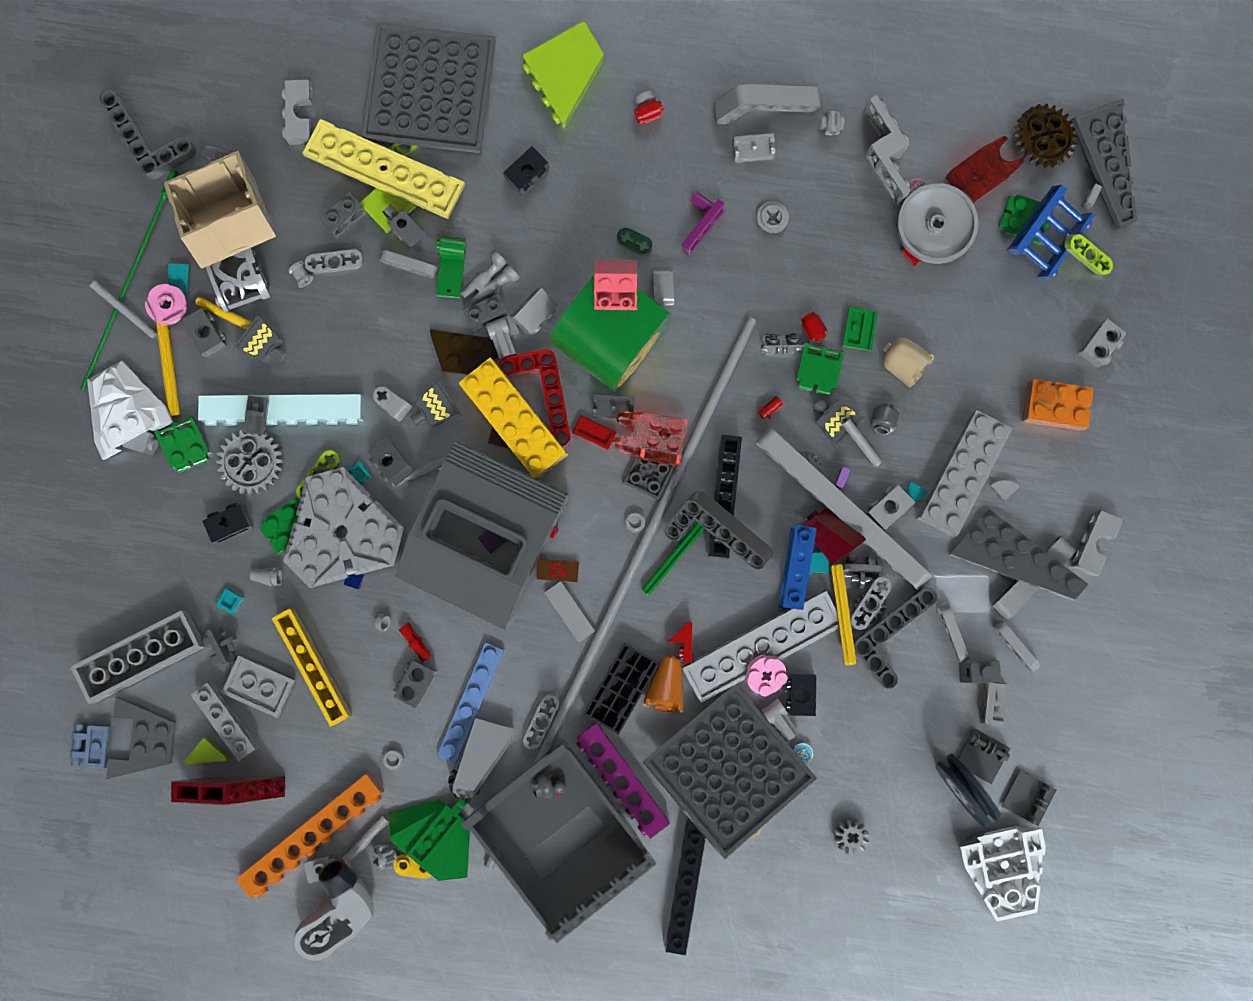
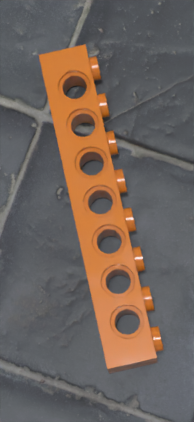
[235,772,384,899]

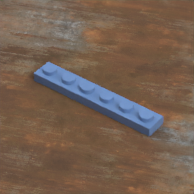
[437,642,504,764]

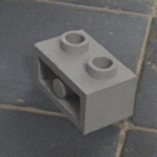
[510,288,558,334]

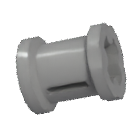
[288,261,314,288]

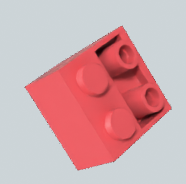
[594,260,637,310]

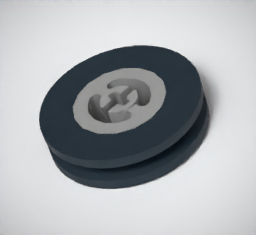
[935,753,1002,829]

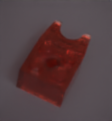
[945,136,1025,205]
[611,412,688,466]

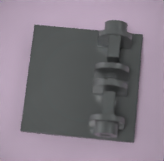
[760,333,805,355]
[958,728,1011,784]
[1001,770,1057,826]

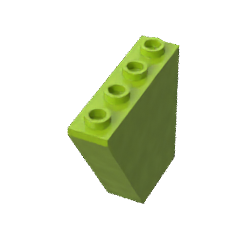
[521,21,604,129]

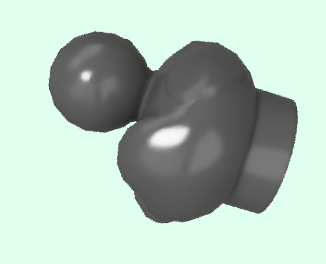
[531,773,566,799]

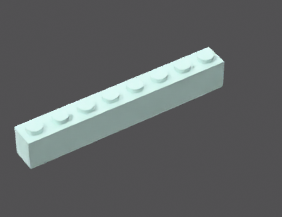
[198,394,364,426]

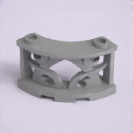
[206,246,270,312]

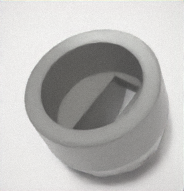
[373,614,391,631]

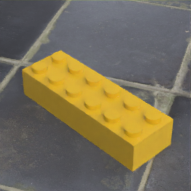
[459,357,569,479]

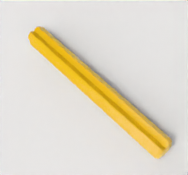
[156,322,180,417]
[831,564,856,665]

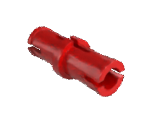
[399,623,433,663]

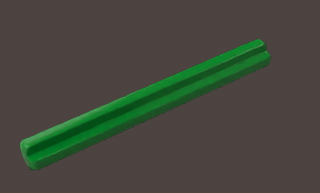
[641,522,705,595]

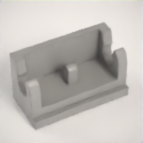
[733,133,775,163]
[980,682,1008,726]

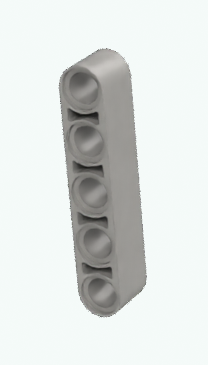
[992,536,1076,620]

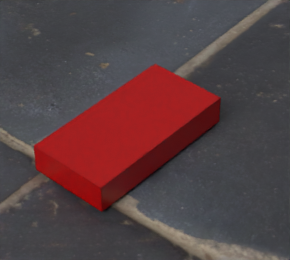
[572,415,617,450]

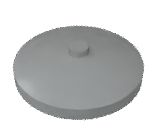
[897,183,978,264]

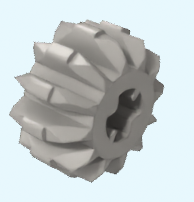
[834,819,869,855]

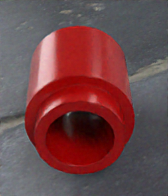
[633,98,664,125]
[801,311,828,342]

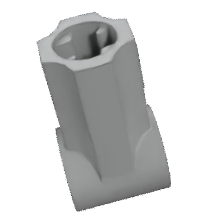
[485,317,516,360]
[761,699,799,742]

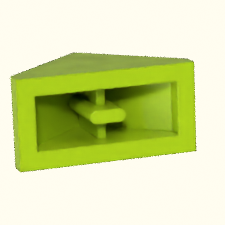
[184,737,231,765]

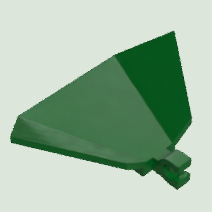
[389,798,470,881]

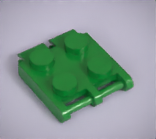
[999,194,1054,245]
[796,341,845,396]
[154,415,210,473]
[259,498,311,554]

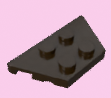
[430,329,498,376]

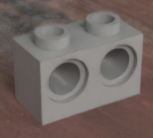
[1078,319,1127,368]

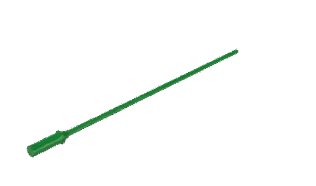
[80,169,179,391]

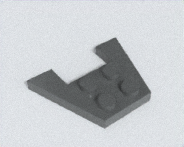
[106,697,176,779]

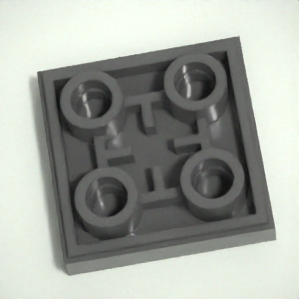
[623,447,676,501]

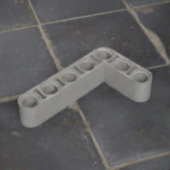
[714,84,822,124]

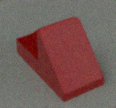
[667,622,692,664]

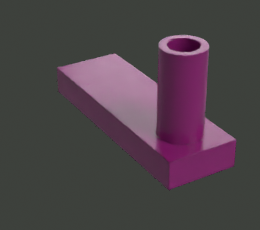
[681,191,726,256]

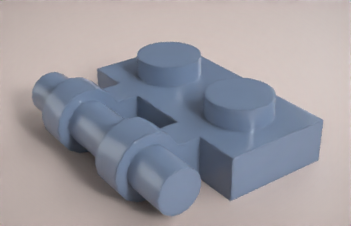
[70,724,111,768]

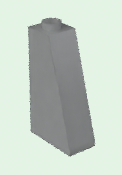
[453,718,515,798]

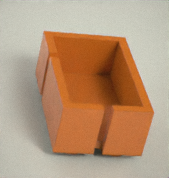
[1022,379,1094,431]

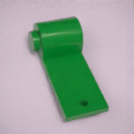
[436,236,466,299]

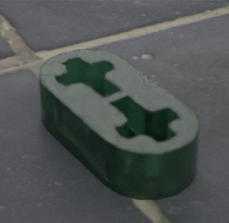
[617,228,653,256]

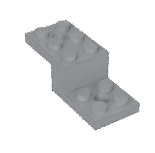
[864,95,910,206]

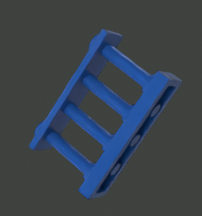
[1007,184,1095,280]
[778,525,816,610]

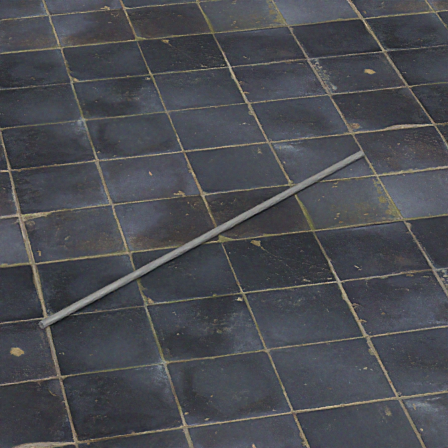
[484,317,757,869]

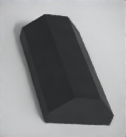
[584,643,660,735]

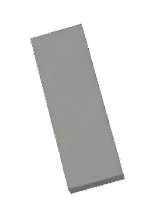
[544,581,595,643]

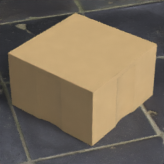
[164,151,276,269]

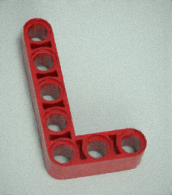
[498,349,571,448]

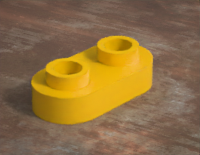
[393,854,431,879]

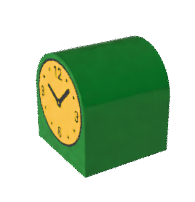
[549,275,670,392]

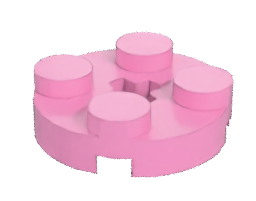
[145,284,188,325]
[745,655,787,697]

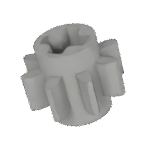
[820,111,845,135]
[370,844,397,870]

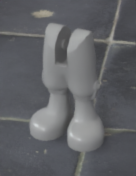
[461,250,520,306]

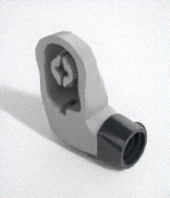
[294,859,375,961]

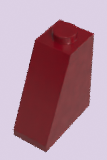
[802,509,866,565]

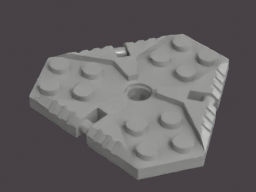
[283,467,405,588]

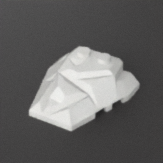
[87,361,173,460]
[959,826,1046,921]

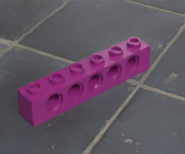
[576,722,670,839]

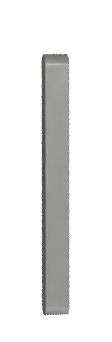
[755,427,932,591]

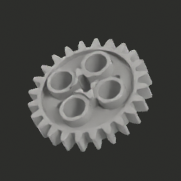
[216,430,284,495]

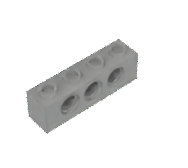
[191,682,261,762]

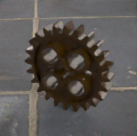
[1013,103,1078,169]

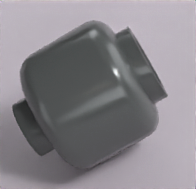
[871,403,899,435]

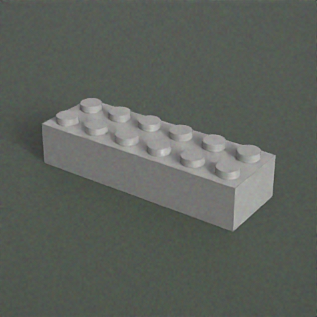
[917,410,1013,537]
[70,610,204,704]

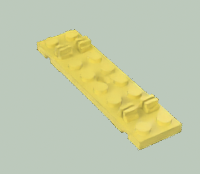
[303,119,465,219]

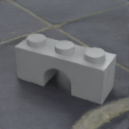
[282,80,313,145]
[1071,510,1124,576]

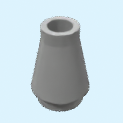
[250,567,283,587]

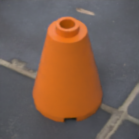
[643,655,684,713]

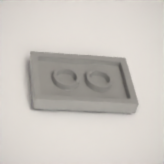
[221,655,295,718]

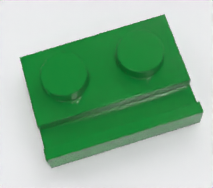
[842,306,878,352]

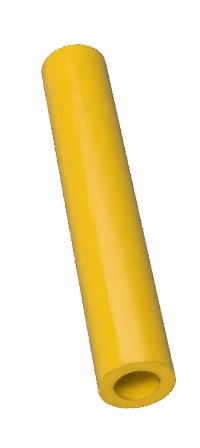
[195,296,252,329]

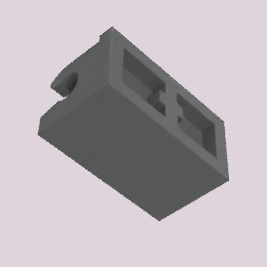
[593,394,634,420]

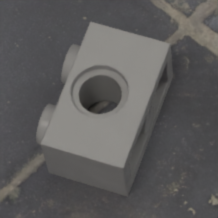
[867,485,915,530]

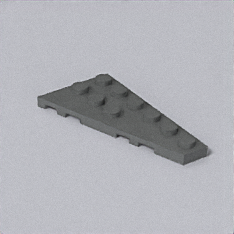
[1071,99,1137,229]
[950,509,1088,601]

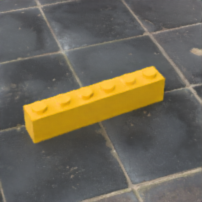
[272,608,353,727]

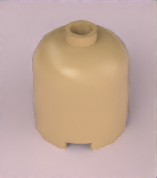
[883,337,935,388]

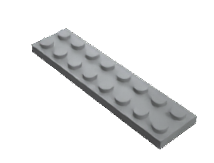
[682,589,839,703]

